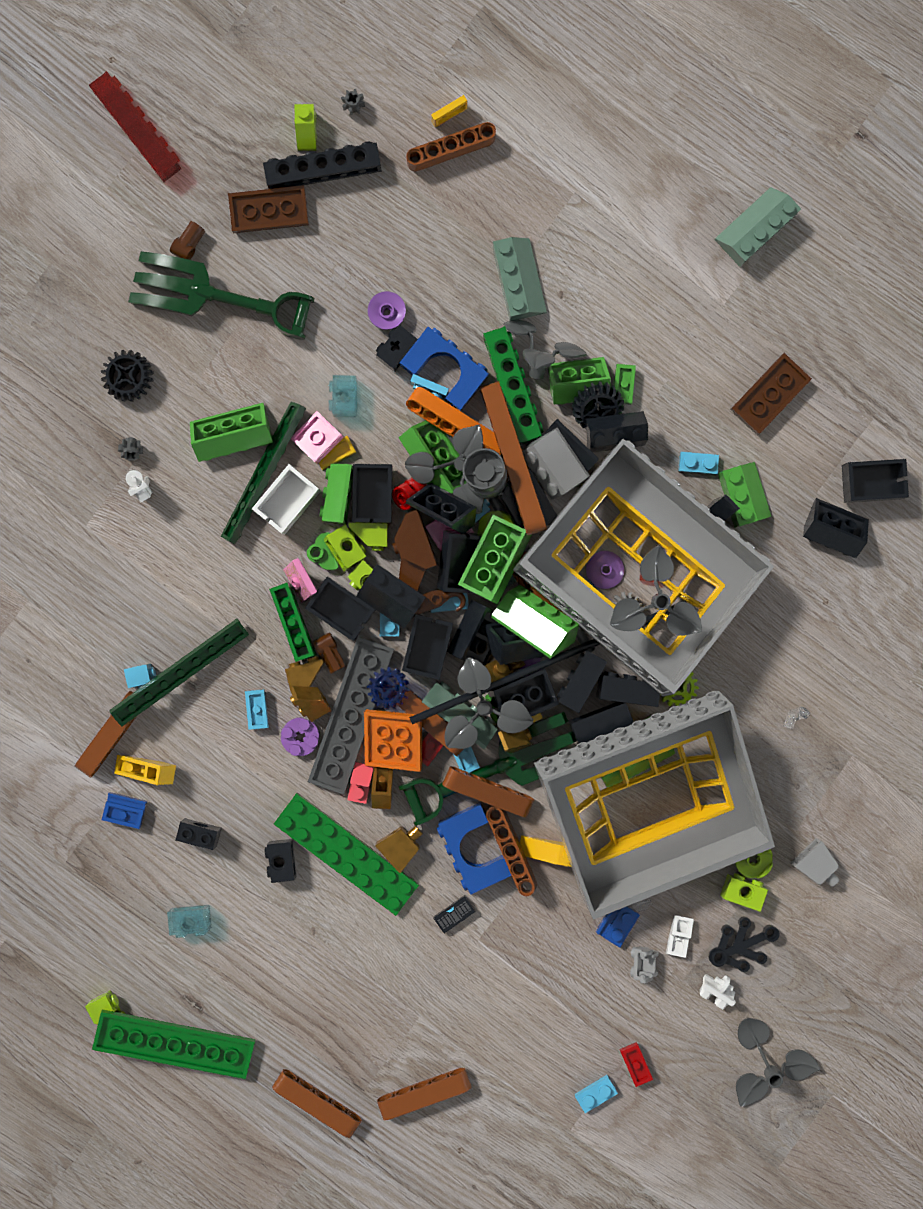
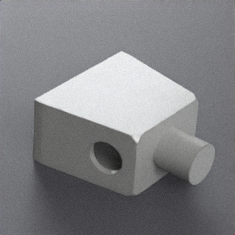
[791,838,839,887]

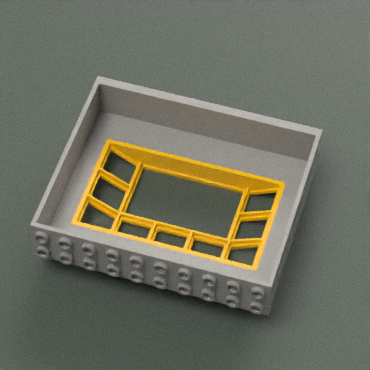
[513,439,774,696]
[534,691,775,920]

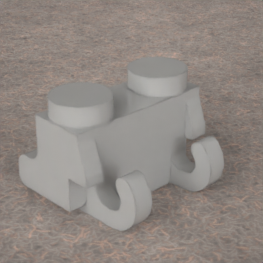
[630,946,659,983]

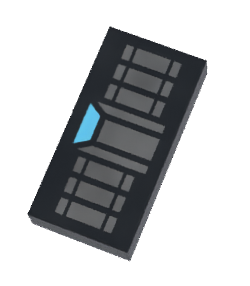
[433,895,476,934]

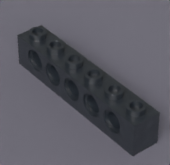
[263,141,382,189]

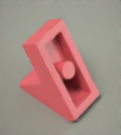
[347,762,374,804]

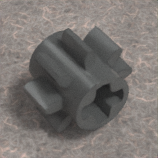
[341,89,365,115]
[118,437,143,461]

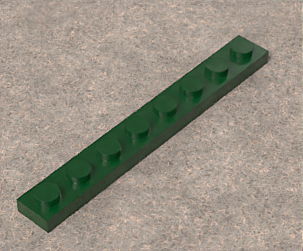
[220,401,306,544]
[109,618,249,727]

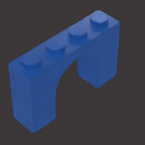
[400,327,489,412]
[437,802,512,895]

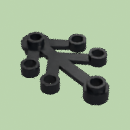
[709,916,780,972]

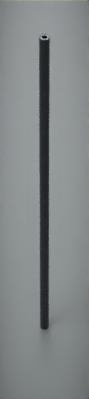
[409,600,688,725]

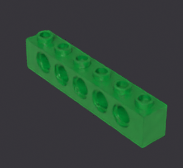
[483,326,544,445]

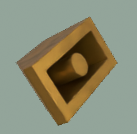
[498,728,533,754]
[371,767,393,809]

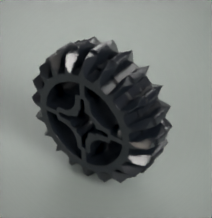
[101,350,154,402]
[572,381,624,428]

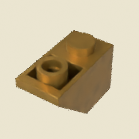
[285,656,325,688]
[485,660,525,682]
[290,686,331,722]

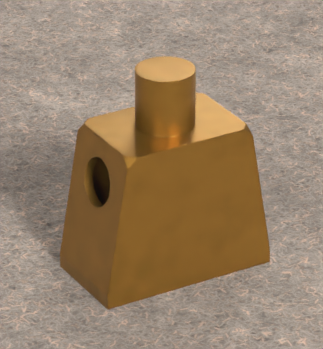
[375,826,423,873]

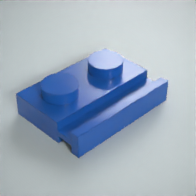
[102,792,147,829]
[596,906,640,948]

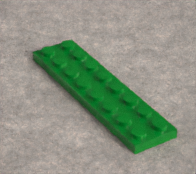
[274,793,419,916]
[92,1009,255,1079]

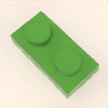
[614,364,636,405]

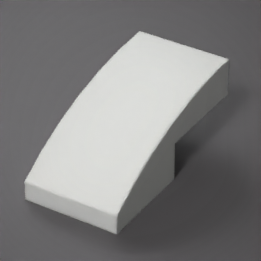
[666,915,694,958]

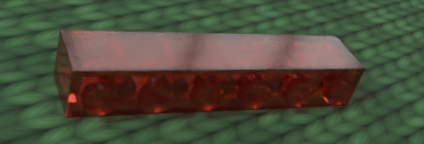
[89,71,181,183]

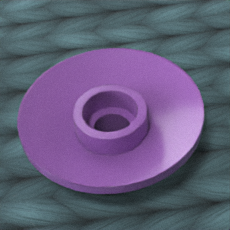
[368,291,406,330]
[586,551,624,589]

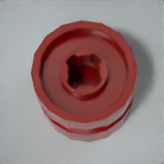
[392,477,427,510]

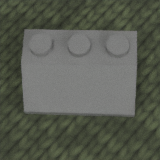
[522,428,590,500]

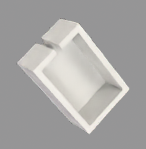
[252,464,321,535]

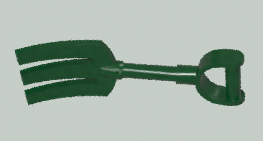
[128,251,315,340]
[398,712,576,826]

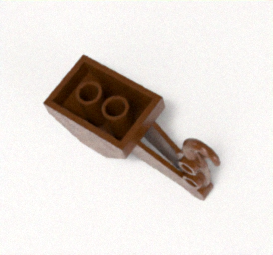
[392,510,466,614]

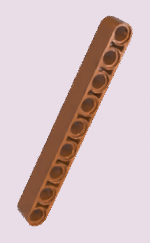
[480,381,547,536]

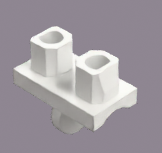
[126,470,152,503]
[700,974,736,1010]

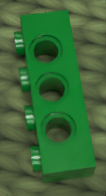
[269,582,316,662]

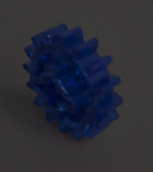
[367,667,410,710]

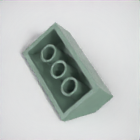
[714,187,801,267]
[492,237,547,321]
[422,681,498,749]

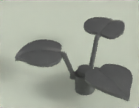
[503,320,587,380]
[405,425,484,514]
[610,546,702,636]
[444,658,533,749]
[736,1018,820,1107]

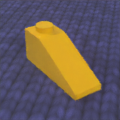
[114,755,176,785]
[520,835,571,867]

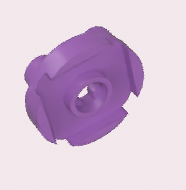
[281,717,320,756]

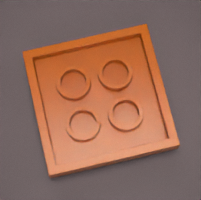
[364,709,422,772]

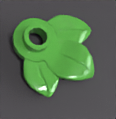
[307,532,345,570]

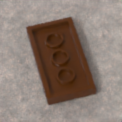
[228,185,309,234]
[730,353,812,435]

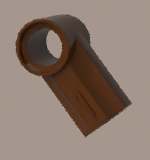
[170,221,206,260]
[313,632,345,674]

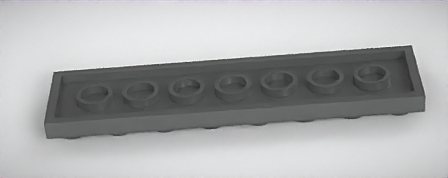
[308,637,394,795]

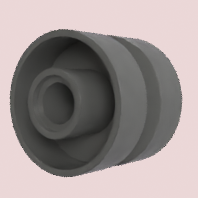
[463,448,508,498]

